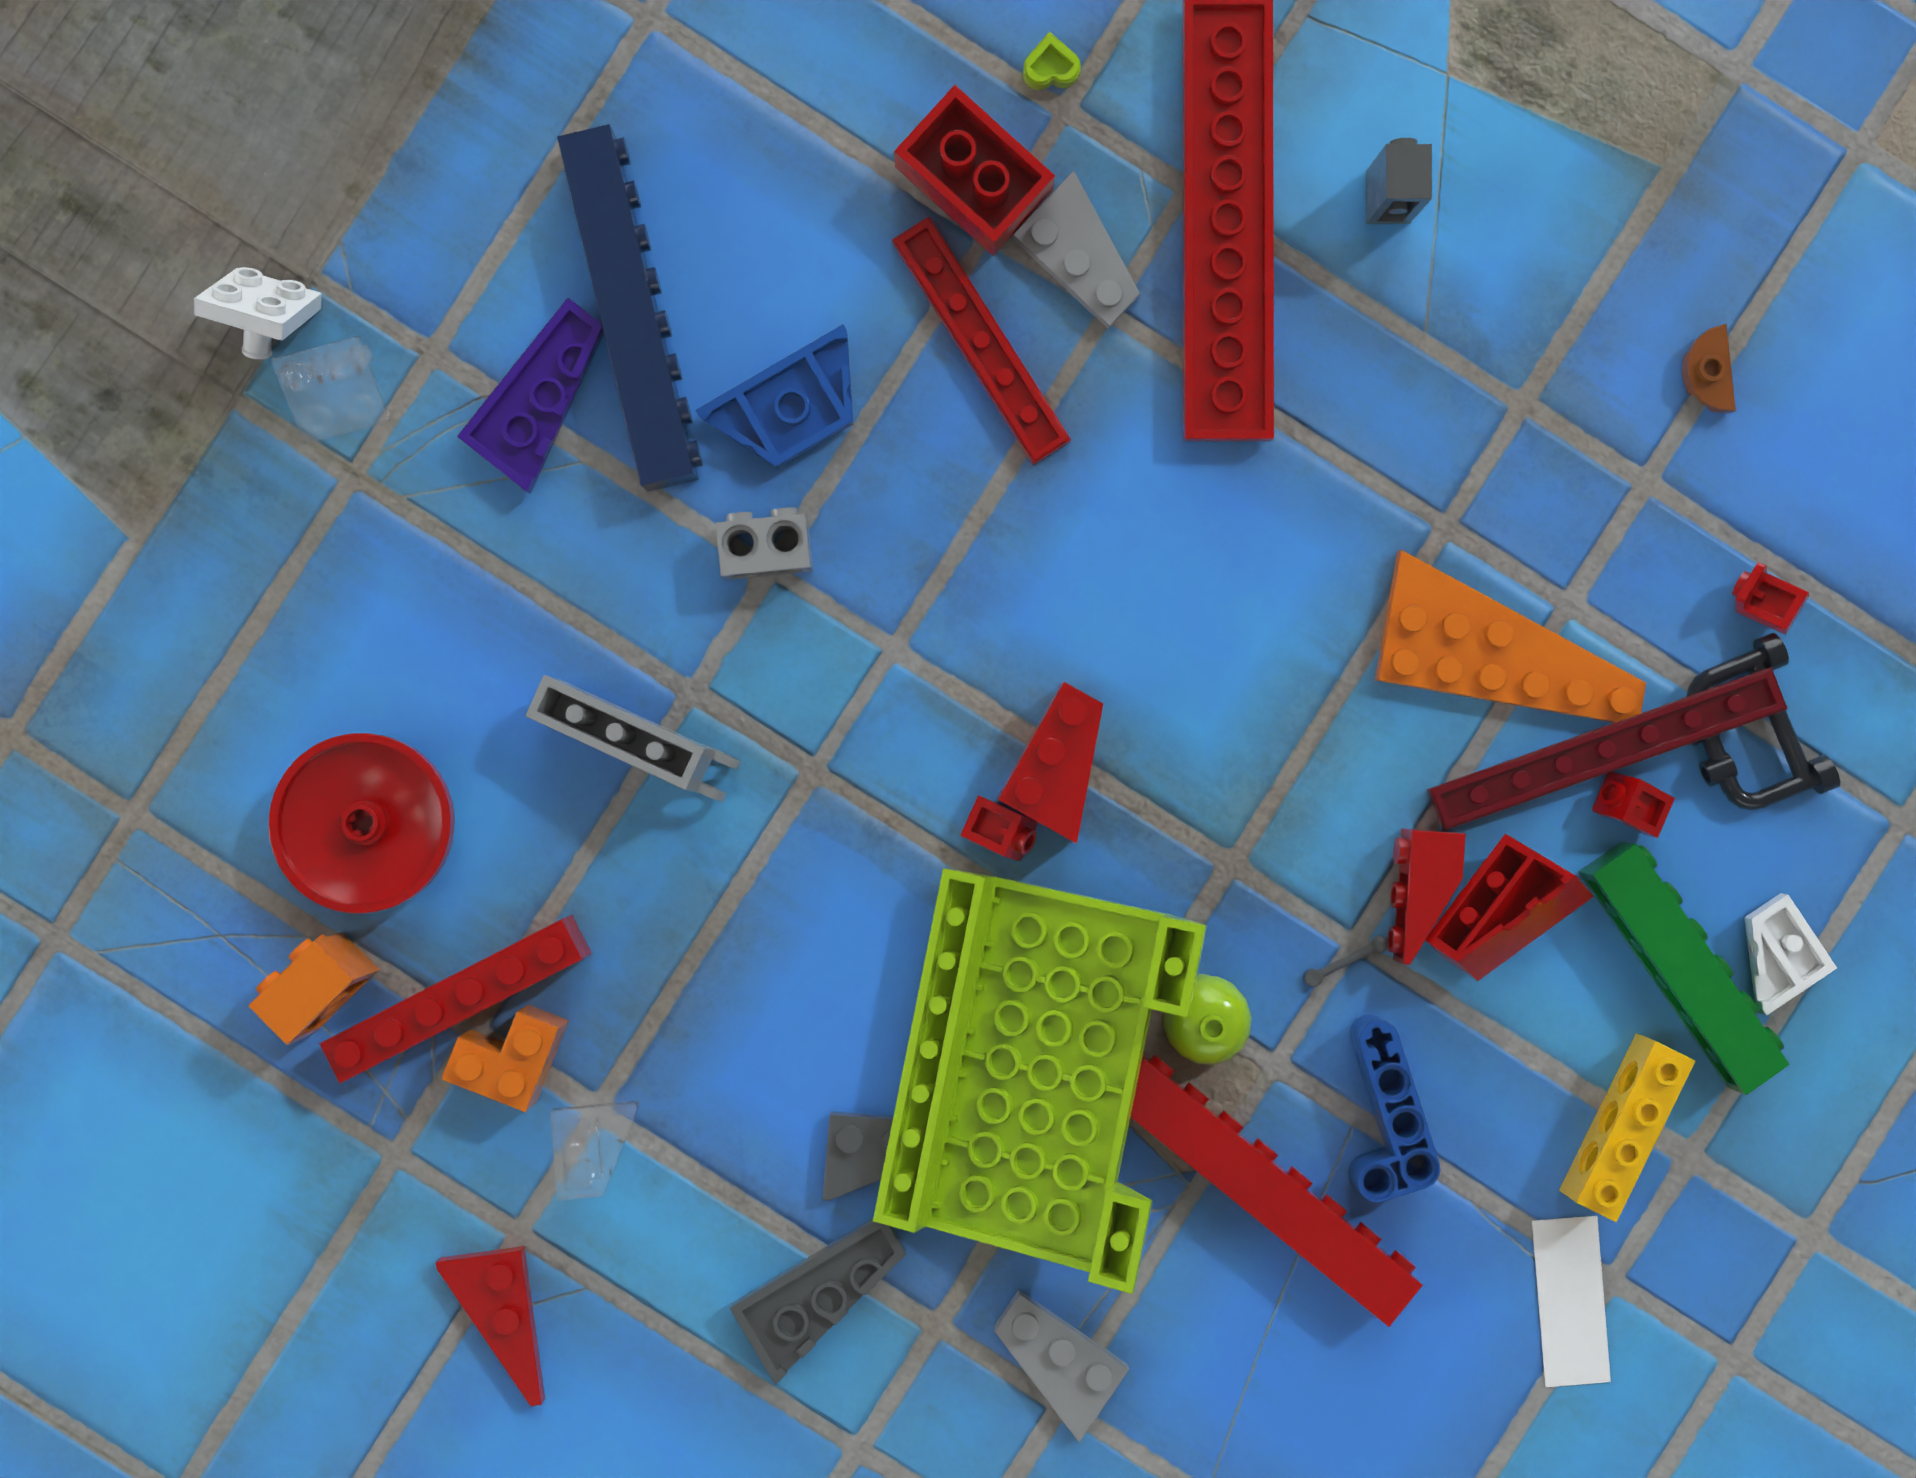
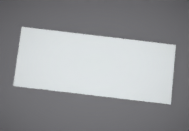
[1532,1216,1611,1388]

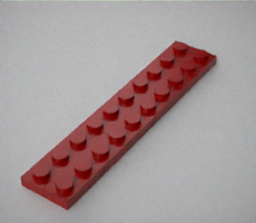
[1182,0,1274,441]

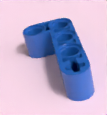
[1348,1014,1441,1203]

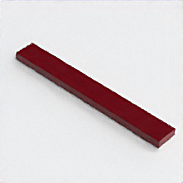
[1427,667,1788,831]

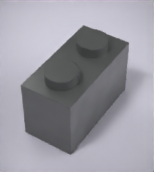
[1366,138,1432,224]

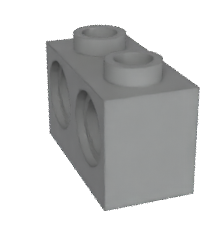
[715,507,813,580]

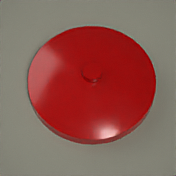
[269,733,455,913]

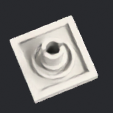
[194,267,322,359]

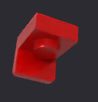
[1592,772,1675,838]
[960,795,1038,861]

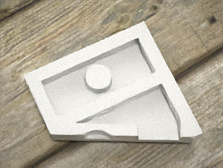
[1744,893,1837,1016]

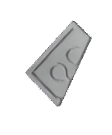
[1013,171,1140,329]
[994,1290,1129,1443]

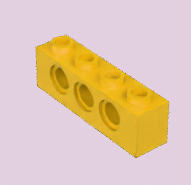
[1559,1033,1696,1223]

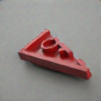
[436,1246,545,1406]

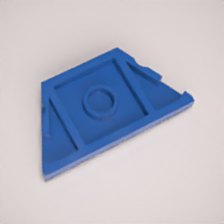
[695,324,853,469]

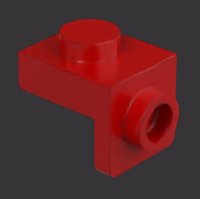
[1732,562,1809,635]

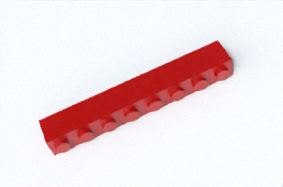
[1131,1054,1423,1327]

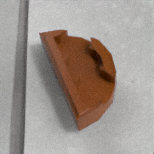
[1682,324,1736,414]

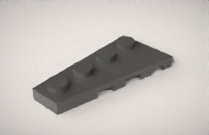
[730,1219,906,1385]

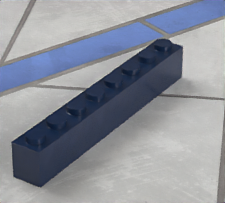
[557,124,703,492]

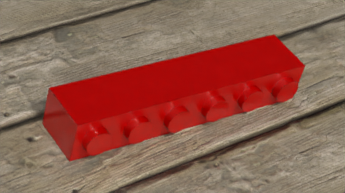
[319,915,592,1084]

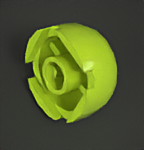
[1162,974,1252,1065]

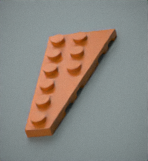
[1375,550,1646,723]

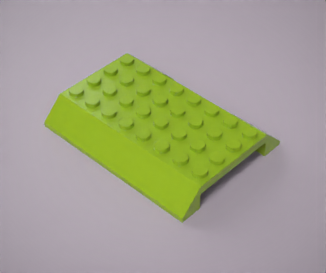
[873,868,1207,1294]

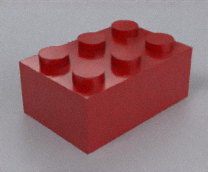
[894,85,1055,256]

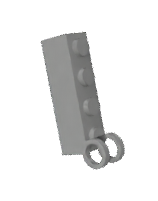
[525,675,741,802]

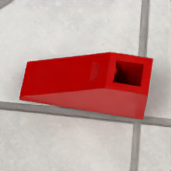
[1387,828,1466,965]

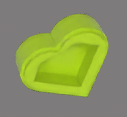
[1023,31,1081,90]

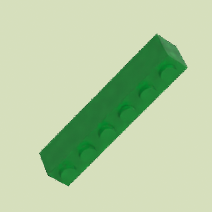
[1578,842,1790,1095]

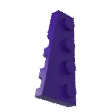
[457,298,604,494]

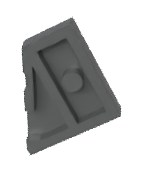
[823,1111,893,1200]

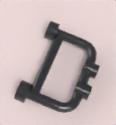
[1686,633,1840,810]

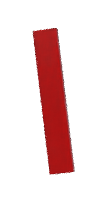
[892,216,1071,466]

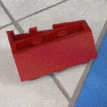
[997,682,1103,844]
[1425,834,1594,981]

